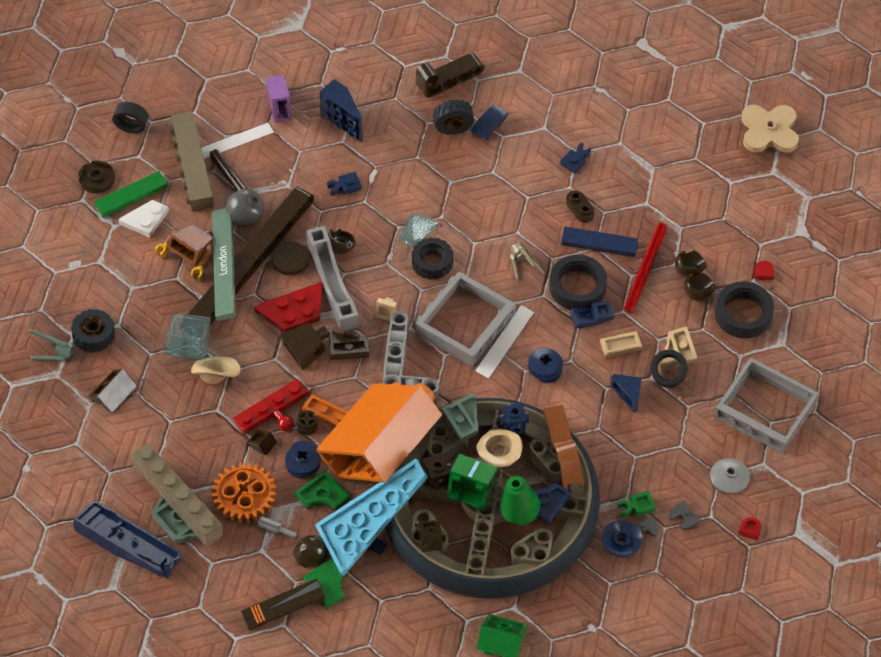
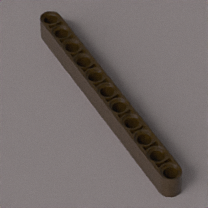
[180,186,314,339]

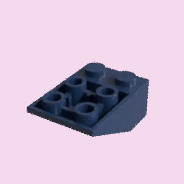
[319,79,363,142]

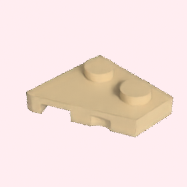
[661,326,698,372]

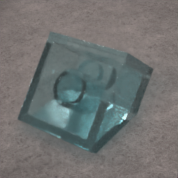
[165,313,211,360]

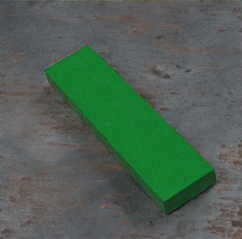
[94,171,168,218]

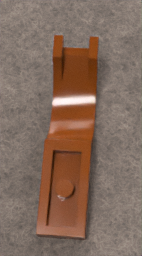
[543,405,584,490]

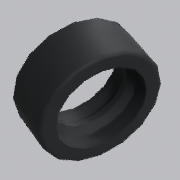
[112,102,149,134]
[651,349,688,388]

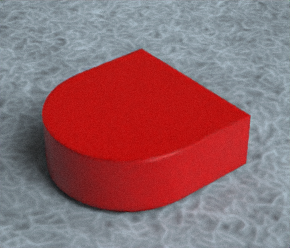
[754,261,774,280]
[738,517,761,541]

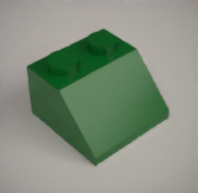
[476,614,528,657]

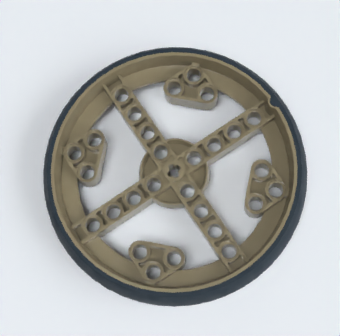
[385,398,600,599]

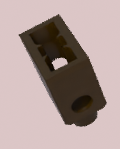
[281,323,330,370]

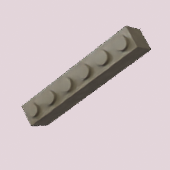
[169,111,214,212]
[132,443,223,547]

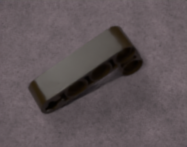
[416,53,485,98]

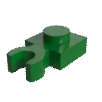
[617,491,656,517]

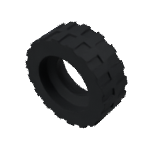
[412,237,453,280]

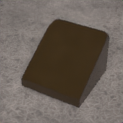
[246,429,277,455]

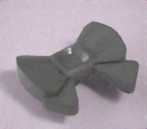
[670,501,700,529]
[633,516,658,544]

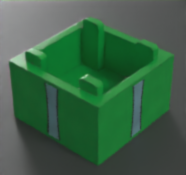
[447,454,497,510]

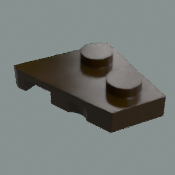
[328,328,369,360]

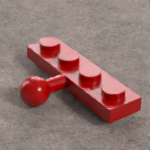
[233,379,309,435]

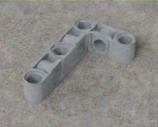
[383,310,439,403]

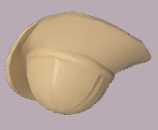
[191,356,241,385]
[476,429,523,467]

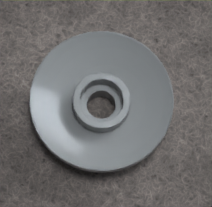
[710,458,750,494]

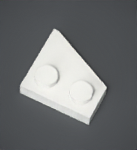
[119,200,169,238]

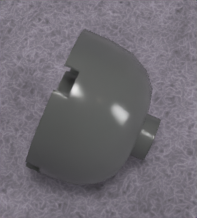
[226,188,264,227]

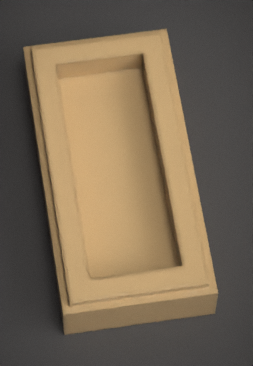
[600,331,643,358]

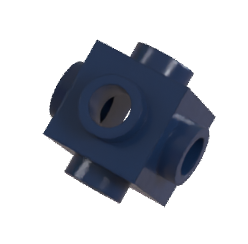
[500,404,529,434]

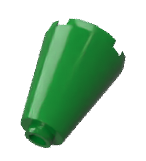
[500,476,541,525]

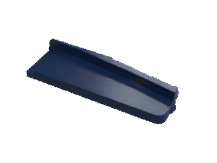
[73,500,181,579]

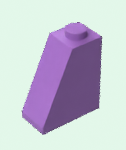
[266,75,292,122]

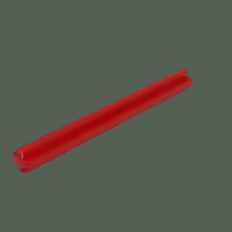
[624,222,667,313]

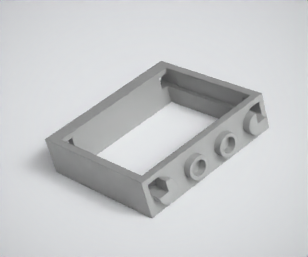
[415,272,516,367]
[714,357,819,454]

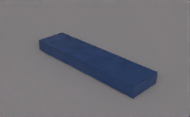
[561,226,638,257]

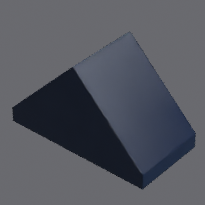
[610,374,642,413]

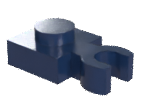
[560,143,591,174]
[327,172,362,196]

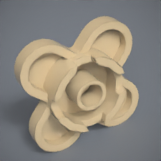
[741,105,799,153]

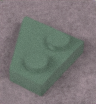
[441,392,479,442]

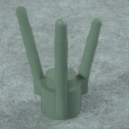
[29,329,75,362]

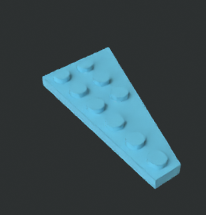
[315,459,427,576]

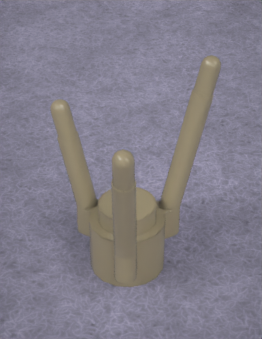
[509,242,546,280]

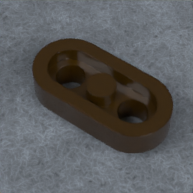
[566,190,595,223]

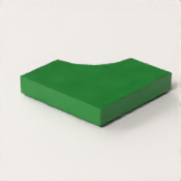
[294,470,351,511]
[303,558,349,609]

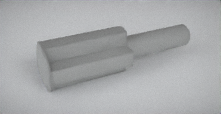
[258,516,298,539]

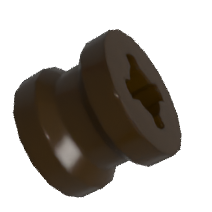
[297,410,318,435]

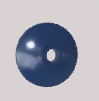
[602,520,643,557]

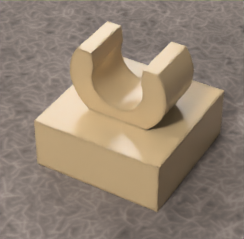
[374,297,397,321]

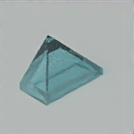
[400,213,438,247]

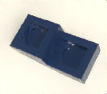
[471,104,509,140]
[570,301,615,328]

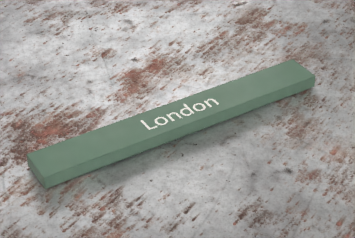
[212,208,236,321]

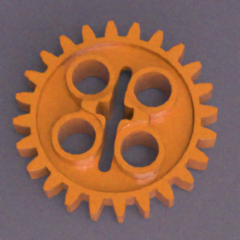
[212,462,277,523]

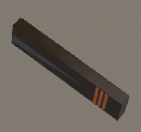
[241,578,325,631]

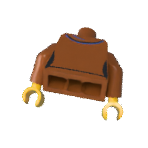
[155,225,213,281]

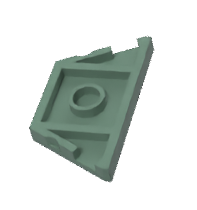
[151,497,199,544]

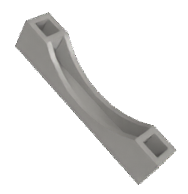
[306,226,359,332]

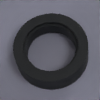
[549,255,607,310]
[715,281,774,338]

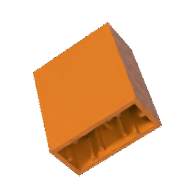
[316,382,442,483]

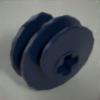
[528,348,563,383]
[285,440,321,478]

